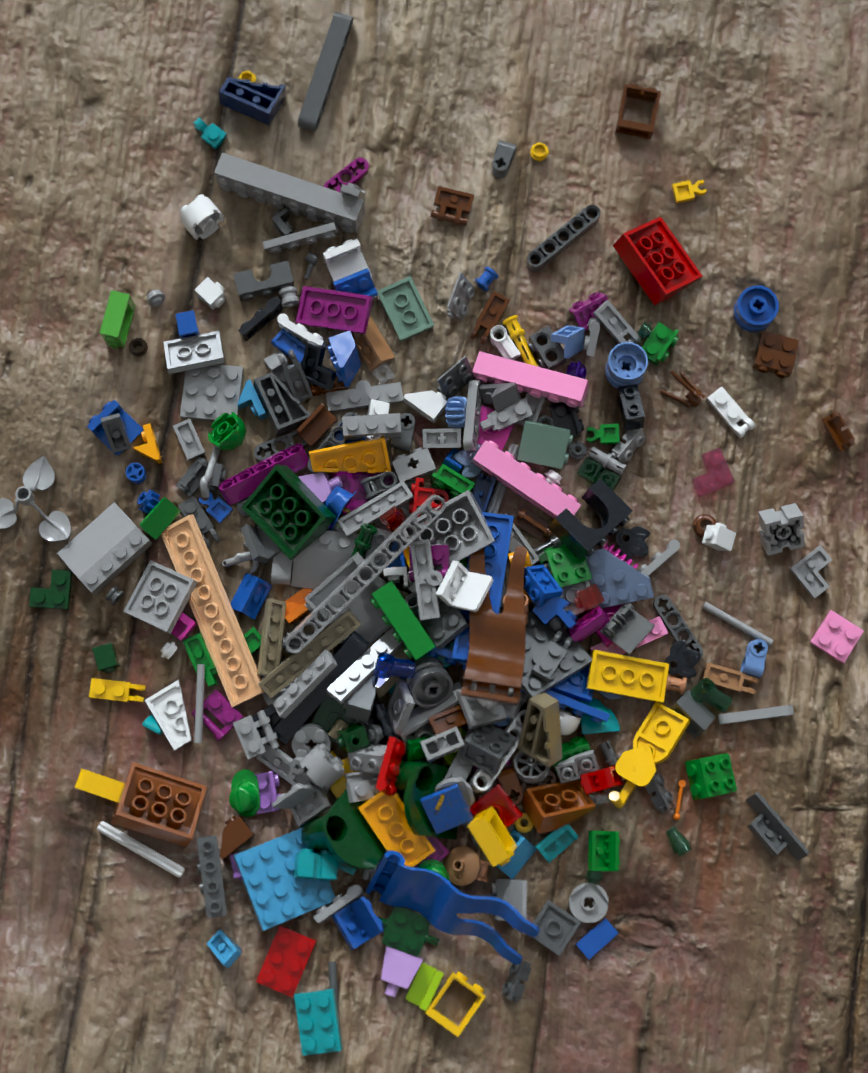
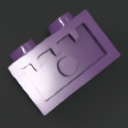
[255,771,281,814]

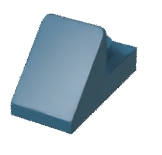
[237,380,267,420]
[206,929,242,968]

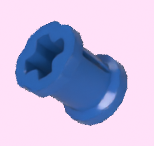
[474,267,499,292]

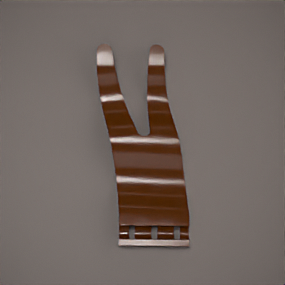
[460,546,527,705]

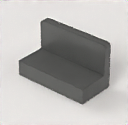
[241,524,281,563]
[669,690,716,738]

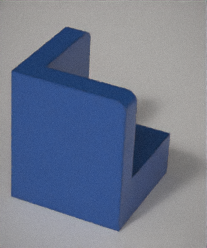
[175,310,200,338]

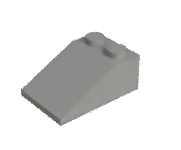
[491,879,527,921]

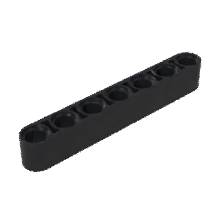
[272,631,370,745]

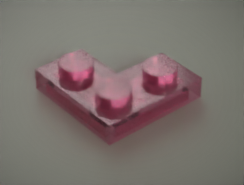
[692,448,735,497]

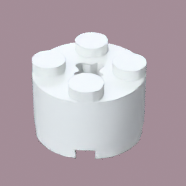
[179,194,224,240]

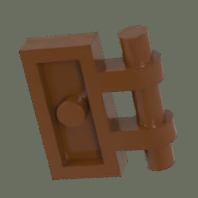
[431,186,474,226]

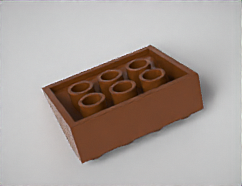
[111,762,207,848]

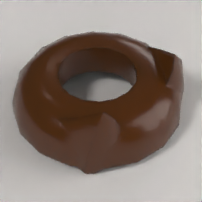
[692,514,717,538]

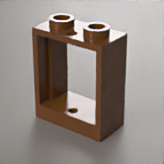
[615,84,661,139]

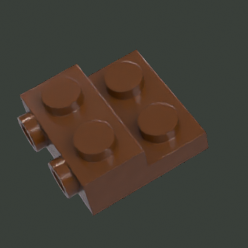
[753,331,799,378]

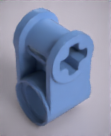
[741,639,768,678]

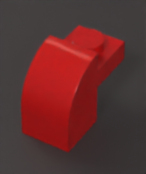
[580,766,623,794]

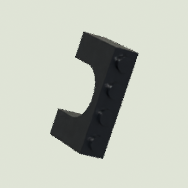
[547,479,633,560]

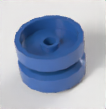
[733,285,779,332]

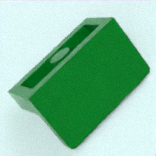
[139,497,181,540]

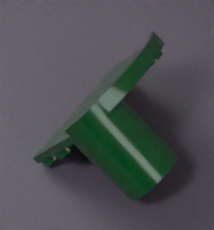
[394,761,458,840]
[302,788,386,870]

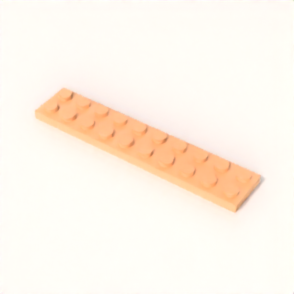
[161,514,265,707]

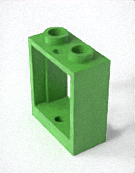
[100,290,136,349]

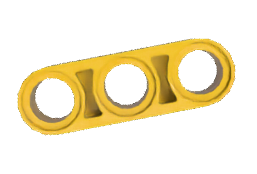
[75,768,124,802]

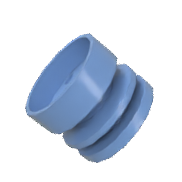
[605,342,648,389]

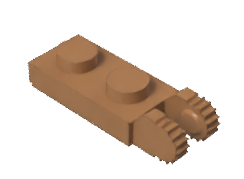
[702,662,759,695]

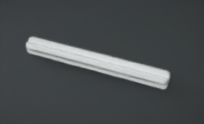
[97,821,185,877]

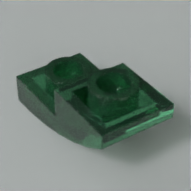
[577,457,621,491]

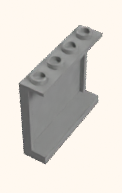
[304,552,391,646]

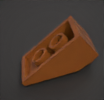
[522,779,596,834]

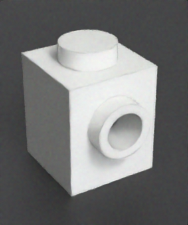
[195,277,226,310]
[702,523,736,551]

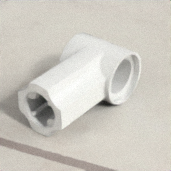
[490,325,521,360]

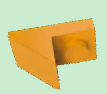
[133,423,163,464]

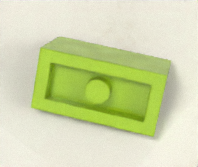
[405,963,444,1011]

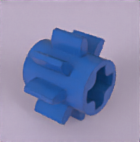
[137,490,160,514]

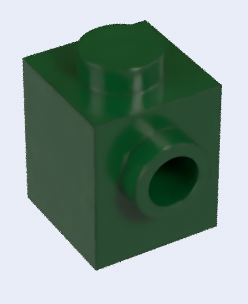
[336,723,370,753]

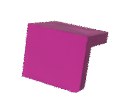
[171,612,198,642]

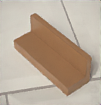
[351,316,395,371]

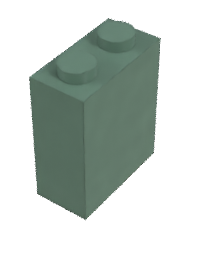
[517,420,573,469]

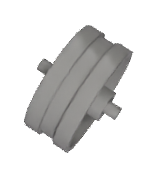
[514,750,550,784]

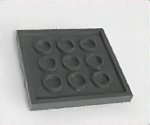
[521,610,592,698]

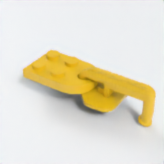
[609,702,691,809]

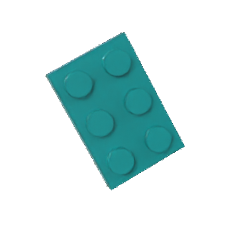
[294,988,343,1056]

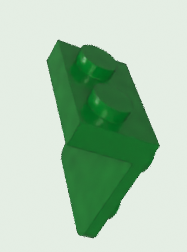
[431,464,475,500]
[539,545,592,588]
[685,753,737,800]

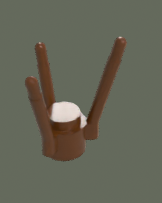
[660,371,705,408]

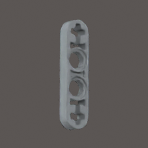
[463,380,482,451]
[718,705,794,725]

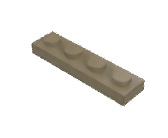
[257,598,287,677]

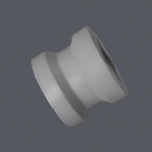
[278,286,300,307]

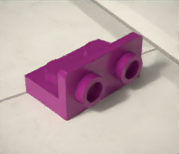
[569,292,609,330]
[568,605,610,642]

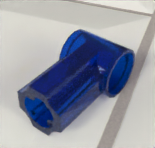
[373,653,415,679]

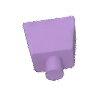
[299,472,343,505]
[381,946,423,997]

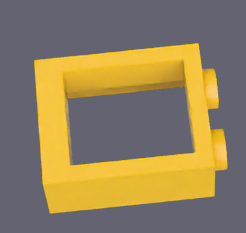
[468,806,517,867]
[425,971,486,1037]

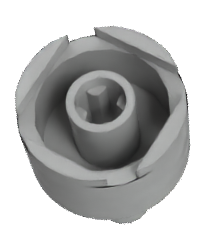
[300,743,345,790]

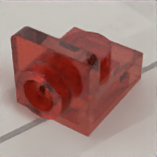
[379,506,407,533]
[574,583,605,612]

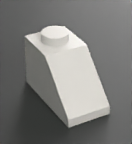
[403,390,447,423]

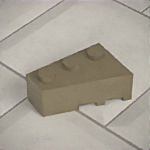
[518,692,562,767]

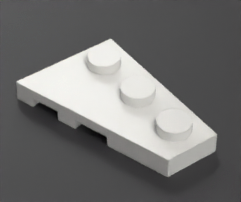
[145,680,192,750]

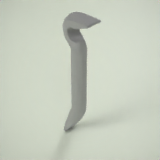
[200,446,220,498]

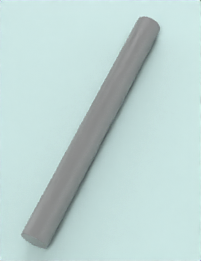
[702,602,773,646]
[194,664,205,743]

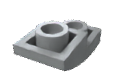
[555,750,599,783]

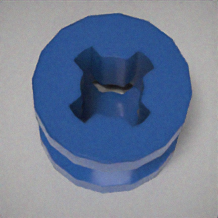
[126,463,147,484]

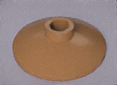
[444,846,481,886]

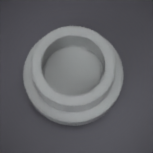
[147,289,165,307]

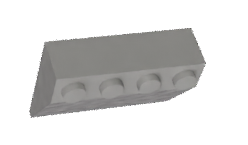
[403,490,495,571]
[57,502,153,596]
[291,530,368,590]

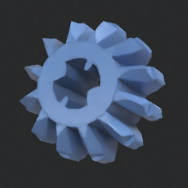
[445,396,467,428]

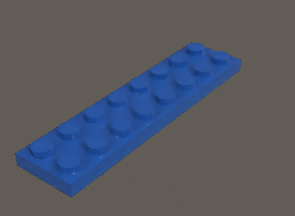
[452,512,514,662]

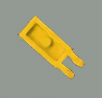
[89,678,145,702]

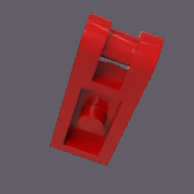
[376,737,406,797]

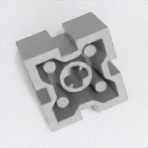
[758,503,805,555]

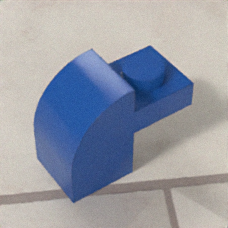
[532,597,578,629]

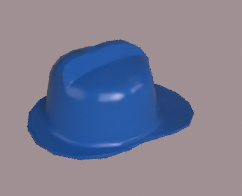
[325,486,357,530]

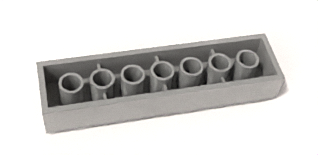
[214,153,365,233]

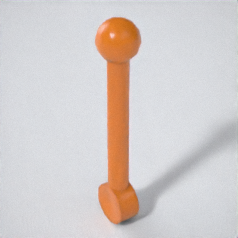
[673,780,686,821]

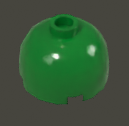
[208,412,247,451]

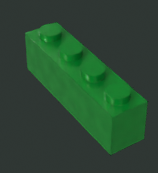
[370,581,435,661]

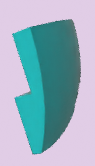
[577,698,620,735]

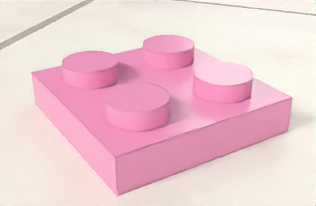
[809,610,864,664]

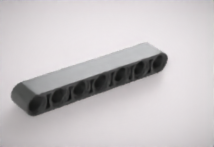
[297,12,353,132]

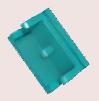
[535,824,579,863]

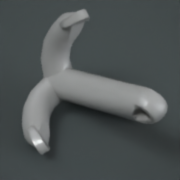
[222,542,259,575]

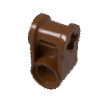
[497,766,523,805]

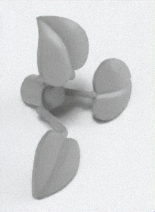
[0,456,71,542]

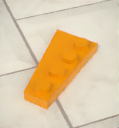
[309,436,391,473]

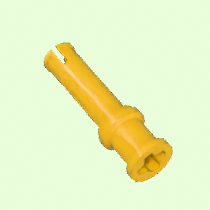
[502,315,539,367]

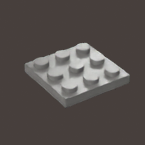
[180,364,244,421]
[124,560,198,634]

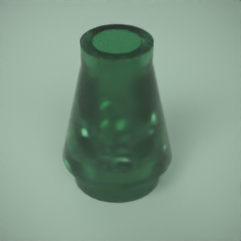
[665,826,692,857]

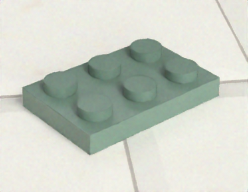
[377,276,434,342]

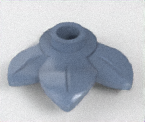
[454,443,482,478]

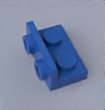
[333,268,378,297]
[524,565,563,607]

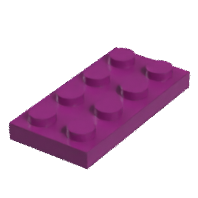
[295,286,373,335]

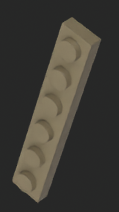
[258,609,362,698]

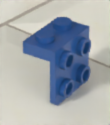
[87,400,143,456]
[331,897,384,951]

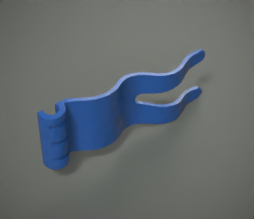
[366,851,540,965]

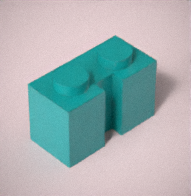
[294,849,338,881]

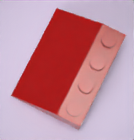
[613,217,703,306]

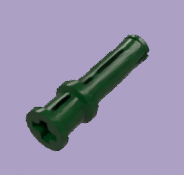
[350,523,378,558]

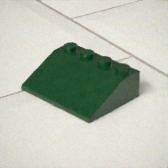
[241,464,337,560]

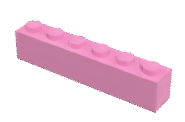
[472,351,589,408]
[471,440,581,519]

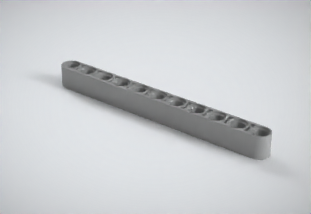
[286,495,446,653]

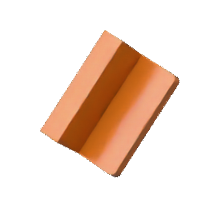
[285,588,313,626]

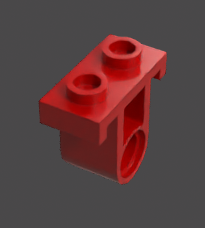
[409,478,449,518]

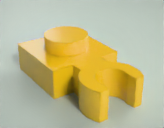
[671,180,707,204]

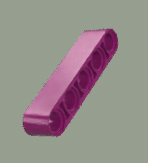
[219,444,309,504]

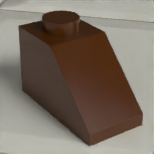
[220,815,255,860]

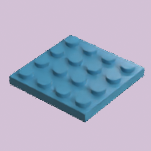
[233,827,335,931]

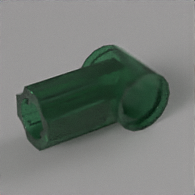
[691,678,732,713]

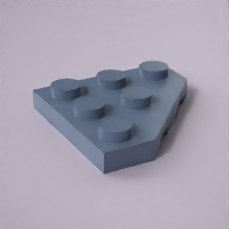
[585,548,654,608]

